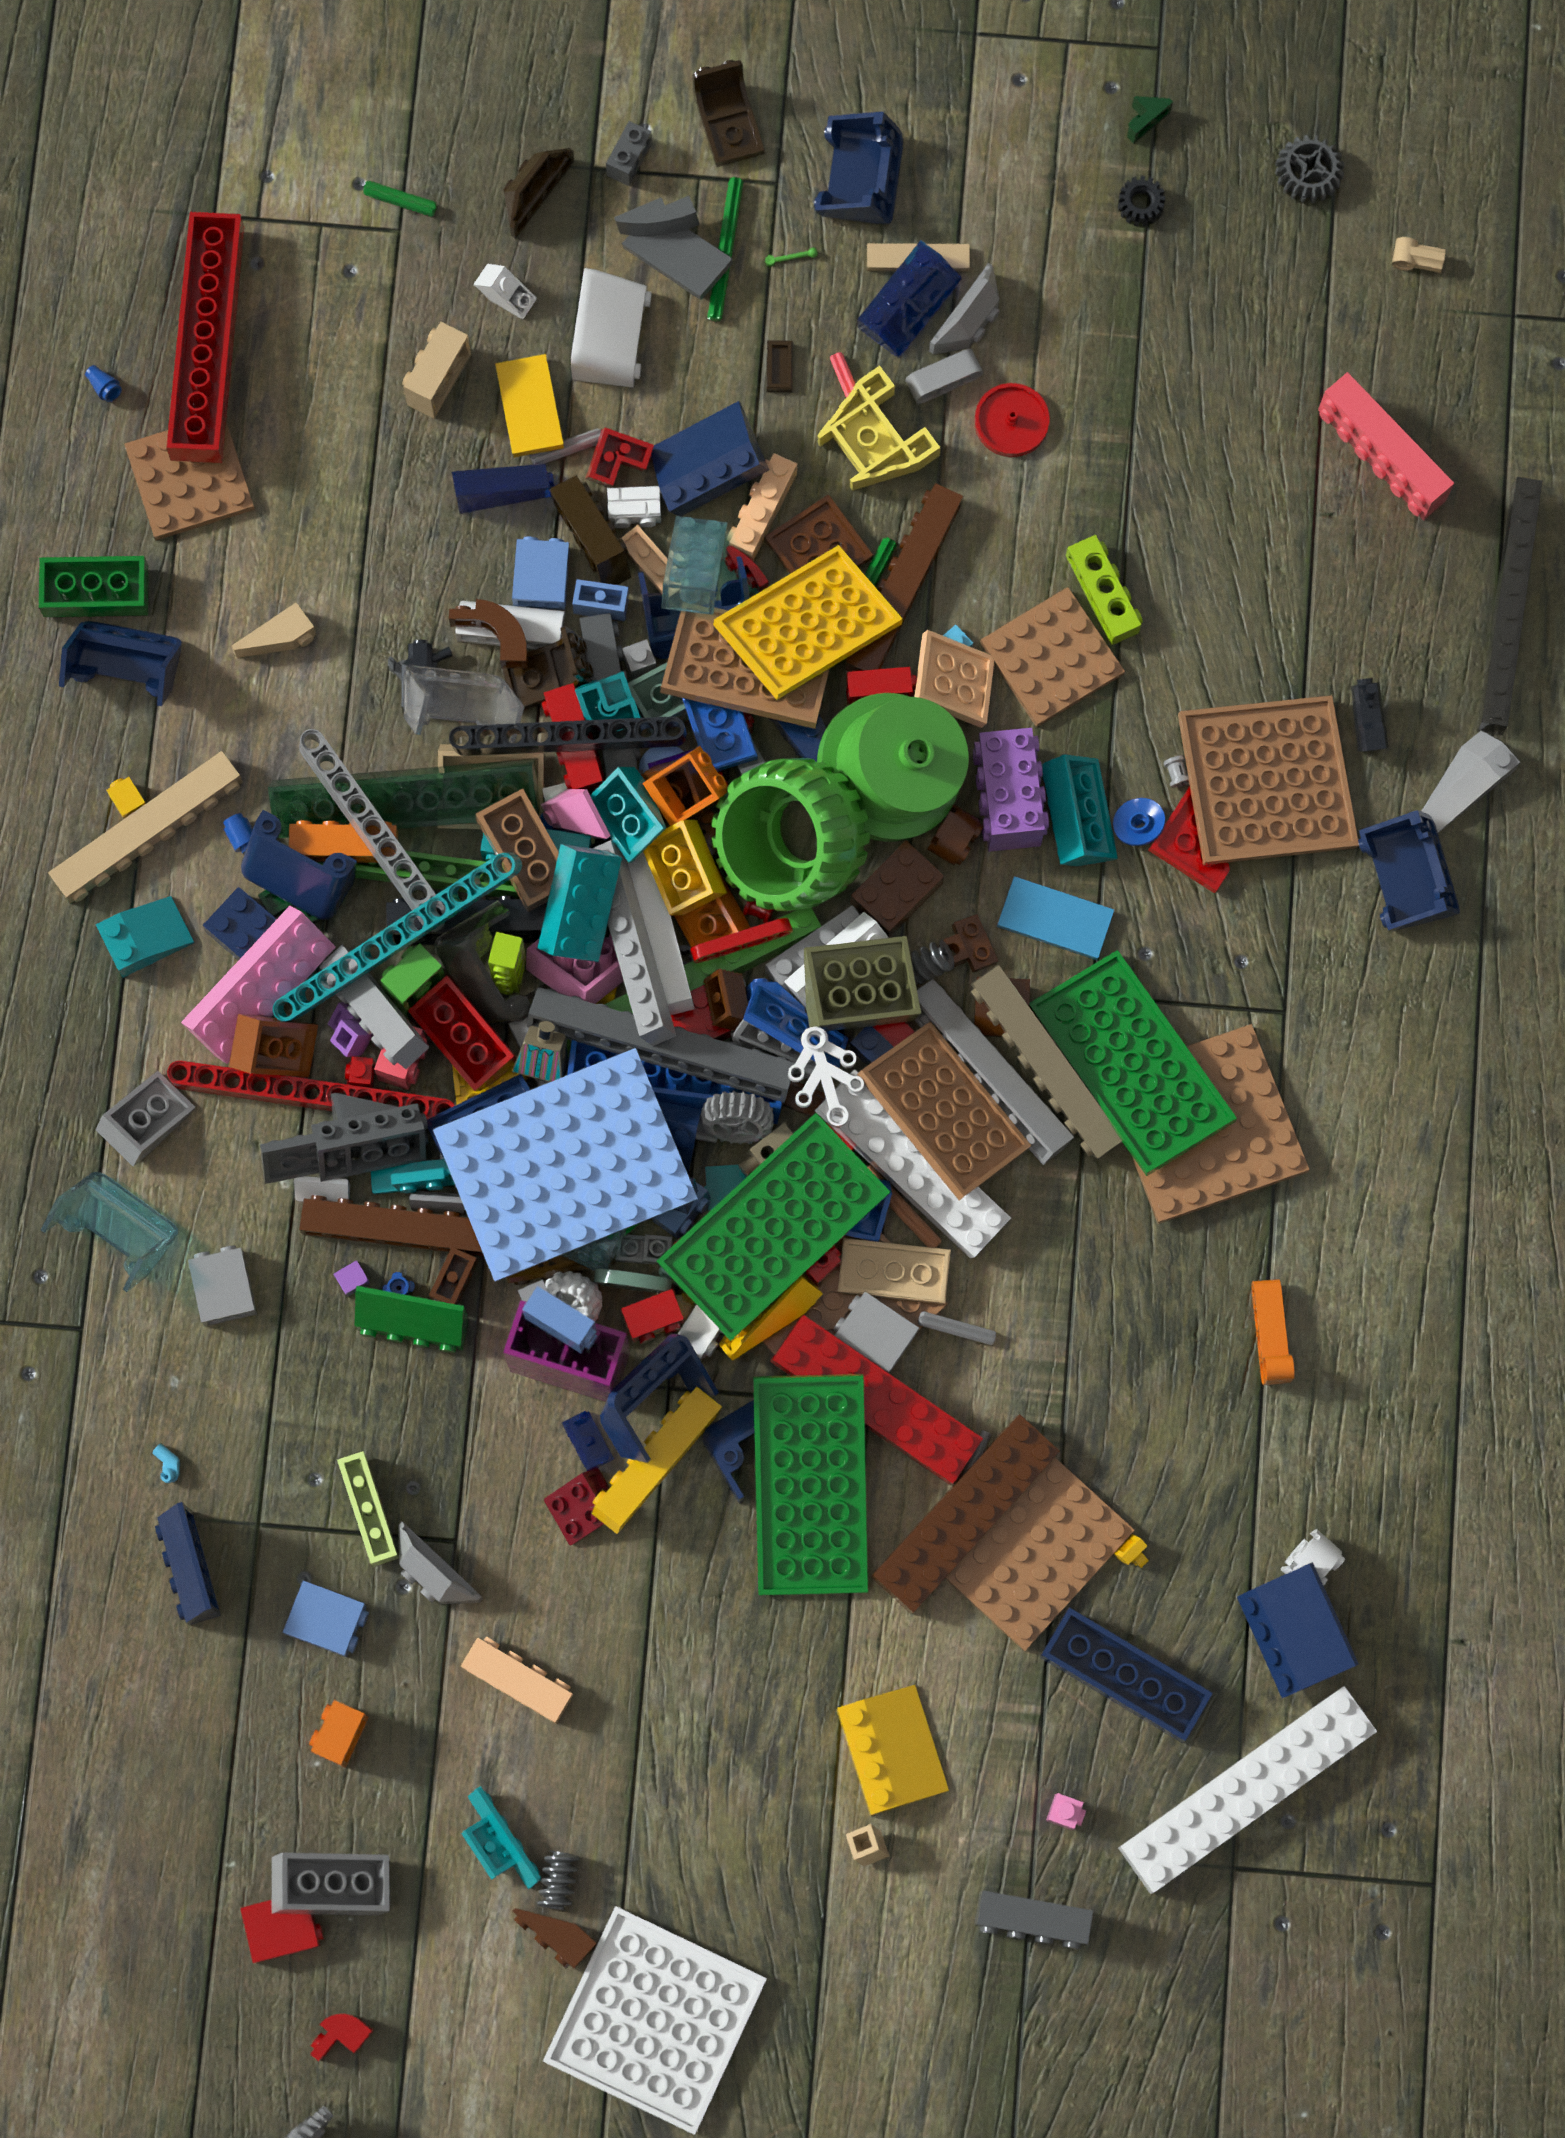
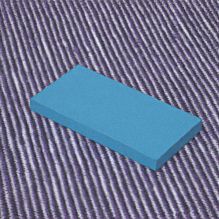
[997,876,1114,960]

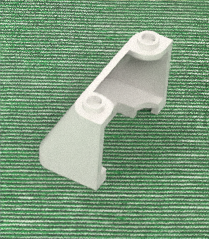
[571,268,652,387]

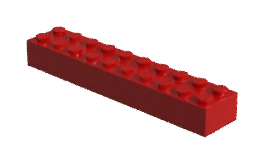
[166,212,245,463]

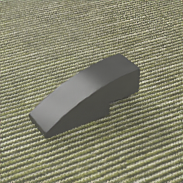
[614,196,700,236]

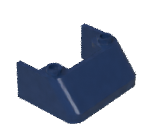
[638,556,749,659]
[59,621,182,706]
[600,1334,719,1463]
[703,1400,755,1504]

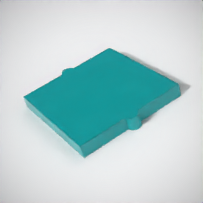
[704,1165,746,1211]

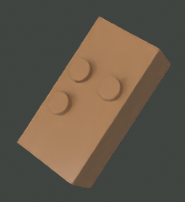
[476,789,559,912]

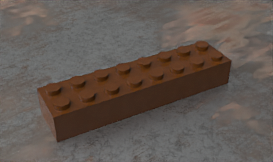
[870,1414,1060,1614]

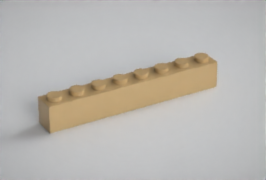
[48,751,243,904]

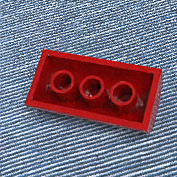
[408,975,517,1092]

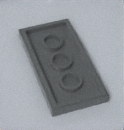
[622,229,733,300]

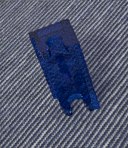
[562,1411,614,1471]

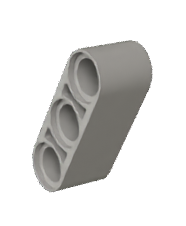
[905,349,984,404]

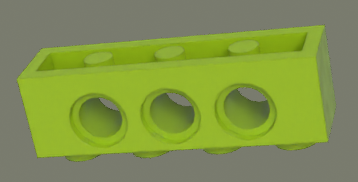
[1066,535,1143,645]
[488,932,526,995]

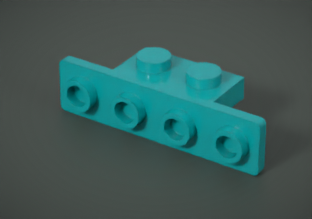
[371,1159,455,1194]
[461,1786,541,1889]

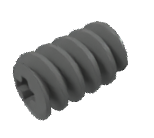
[911,940,954,986]
[537,1850,580,1911]

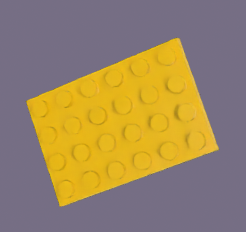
[713,545,903,700]

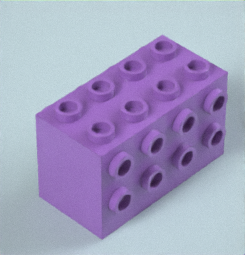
[973,728,1049,852]

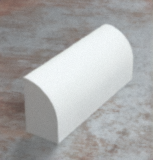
[455,601,565,649]

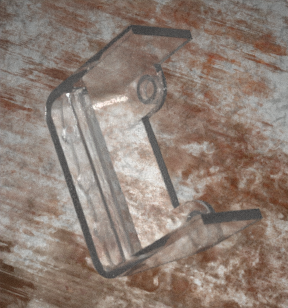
[403,665,524,743]

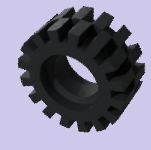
[1118,176,1165,227]

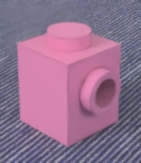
[1046,1793,1086,1830]

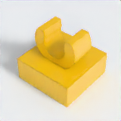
[1114,1534,1149,1568]

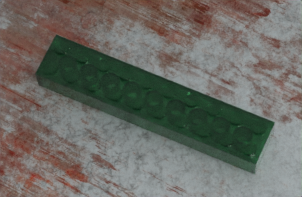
[268,759,540,839]

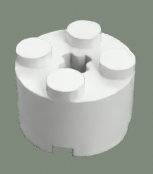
[1281,1529,1345,1586]

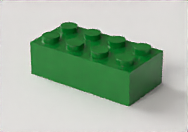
[39,556,149,617]

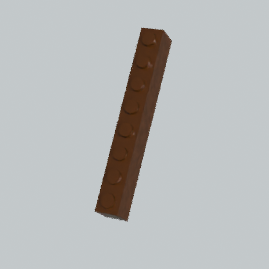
[844,483,963,672]
[299,1195,484,1257]

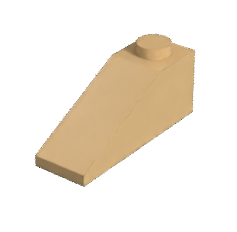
[231,603,316,658]

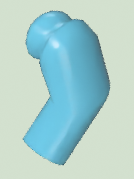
[152,1443,180,1483]

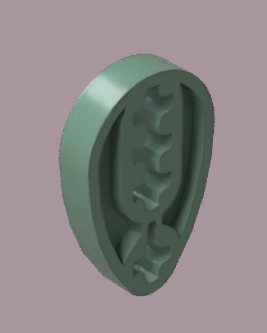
[593,1269,672,1293]

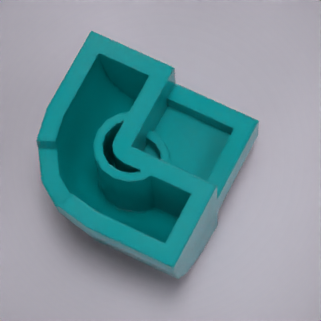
[575,671,641,732]

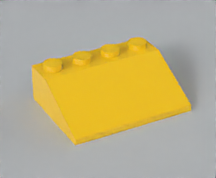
[837,1685,949,1816]

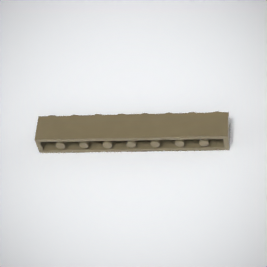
[970,965,1122,1159]

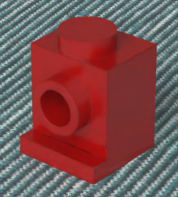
[345,1056,376,1088]

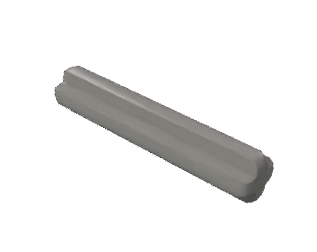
[530,428,601,466]
[918,1311,996,1345]

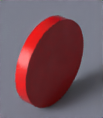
[974,383,1050,457]

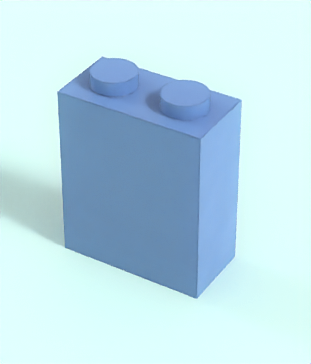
[512,537,570,610]
[522,1286,597,1353]
[283,1581,369,1657]

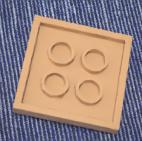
[914,630,994,728]

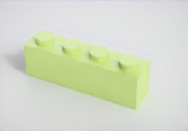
[337,1451,399,1567]

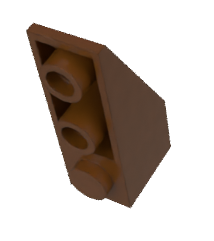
[513,1908,597,1969]

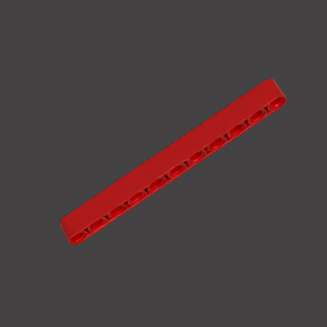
[167,1061,455,1119]

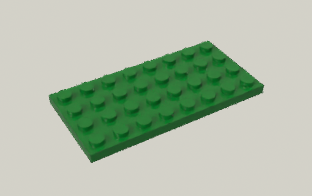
[1029,950,1237,1176]
[657,1113,891,1341]
[753,1374,868,1595]

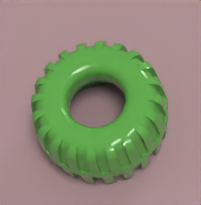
[711,758,870,911]

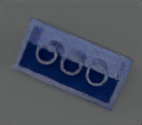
[857,240,962,358]

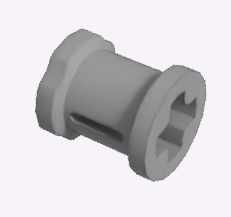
[1164,755,1189,788]

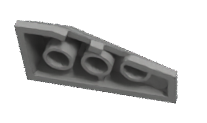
[1422,731,1520,833]

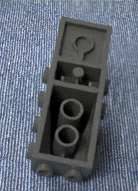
[260,1093,429,1184]

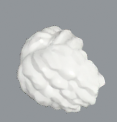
[545,1271,603,1321]

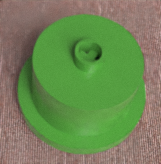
[817,693,969,842]

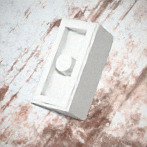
[294,1176,351,1202]

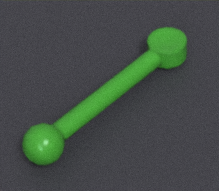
[765,247,818,267]

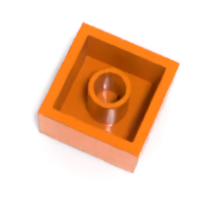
[309,1700,369,1768]

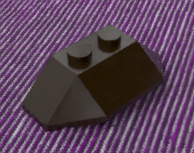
[503,148,574,239]

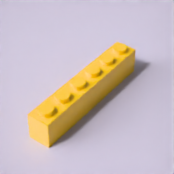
[592,1387,722,1534]

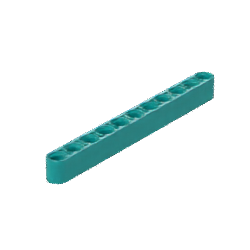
[273,853,522,1021]

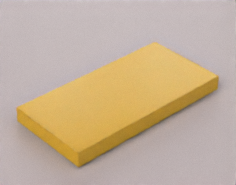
[495,354,564,458]

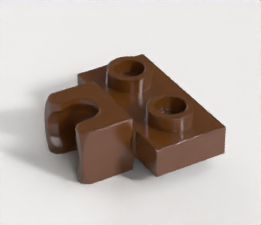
[939,914,998,973]

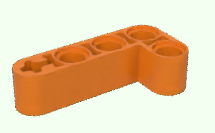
[1251,1279,1294,1385]

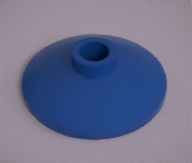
[1113,798,1166,846]

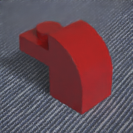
[310,2014,374,2061]

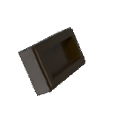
[766,340,793,393]

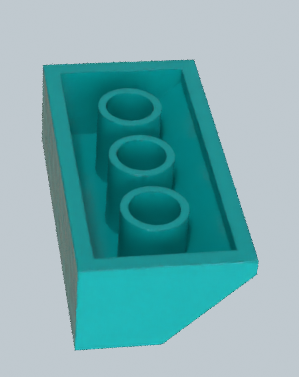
[1042,754,1118,866]

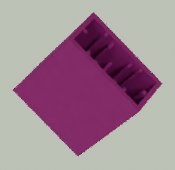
[503,1300,630,1402]

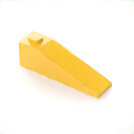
[719,1274,823,1360]

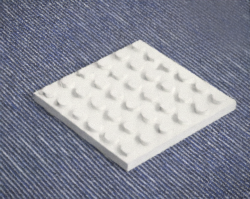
[543,1906,767,2135]

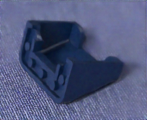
[814,111,903,224]
[241,810,357,920]
[1358,810,1460,932]

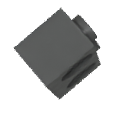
[606,121,652,187]

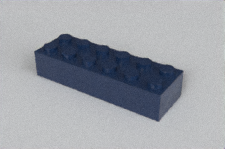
[1040,1607,1213,1743]

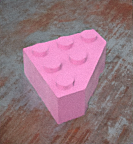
[526,934,624,1004]

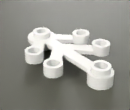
[788,1027,864,1128]

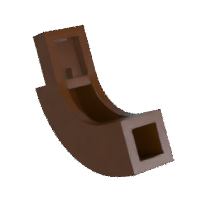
[449,599,528,669]

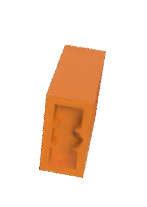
[642,746,727,826]

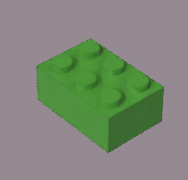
[381,944,445,1021]

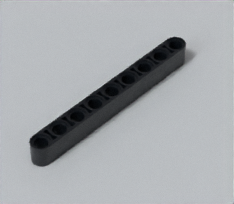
[449,716,687,756]

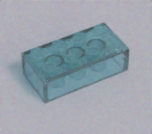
[661,516,728,615]

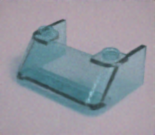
[41,1172,178,1292]

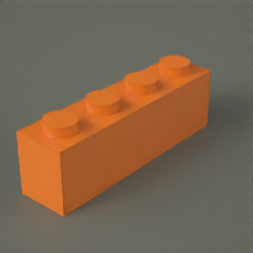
[289,820,398,863]

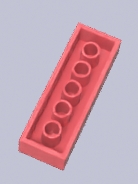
[1318,372,1454,520]

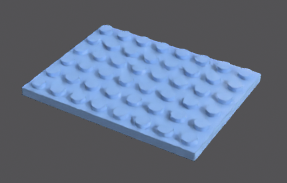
[433,1048,698,1282]

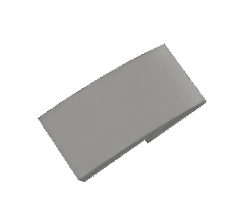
[615,1234,672,1264]

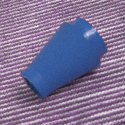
[85,365,122,402]

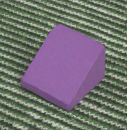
[334,1260,370,1297]

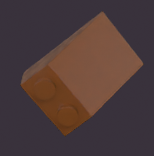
[229,1014,318,1077]

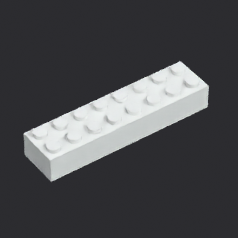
[815,1069,1011,1259]

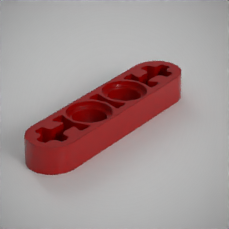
[690,918,793,963]

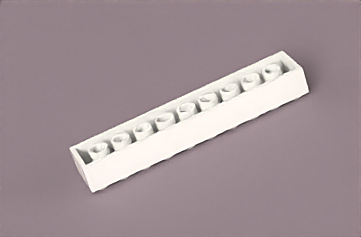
[1118,1686,1377,1894]

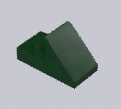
[1127,96,1173,144]

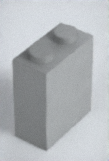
[188,1245,257,1327]
[833,1292,919,1374]

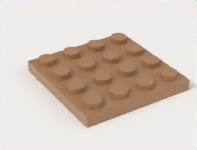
[124,423,255,541]
[980,587,1125,728]

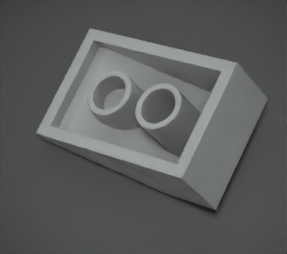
[96,1071,196,1167]

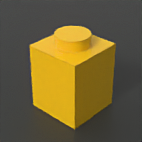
[106,777,146,819]

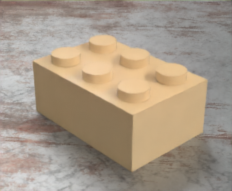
[402,322,471,419]

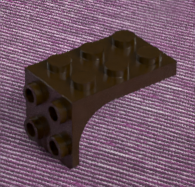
[693,60,765,167]
[502,626,594,712]

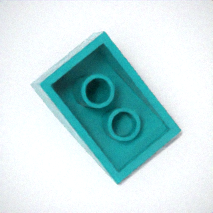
[590,767,666,863]
[95,896,195,978]

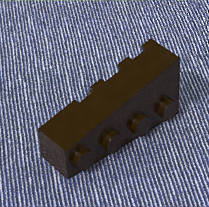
[549,475,632,585]

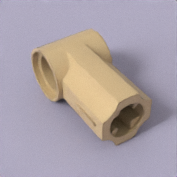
[1392,237,1445,273]

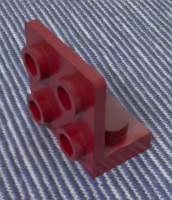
[544,1468,610,1545]

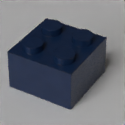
[203,886,277,961]

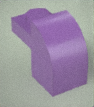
[328,1002,373,1057]

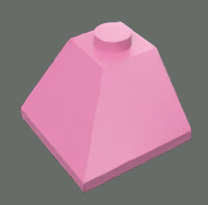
[541,789,610,839]

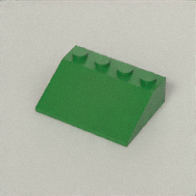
[355,1286,469,1353]

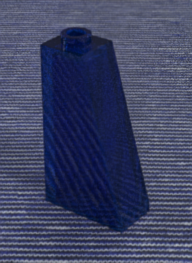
[452,464,555,514]

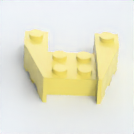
[818,366,940,491]

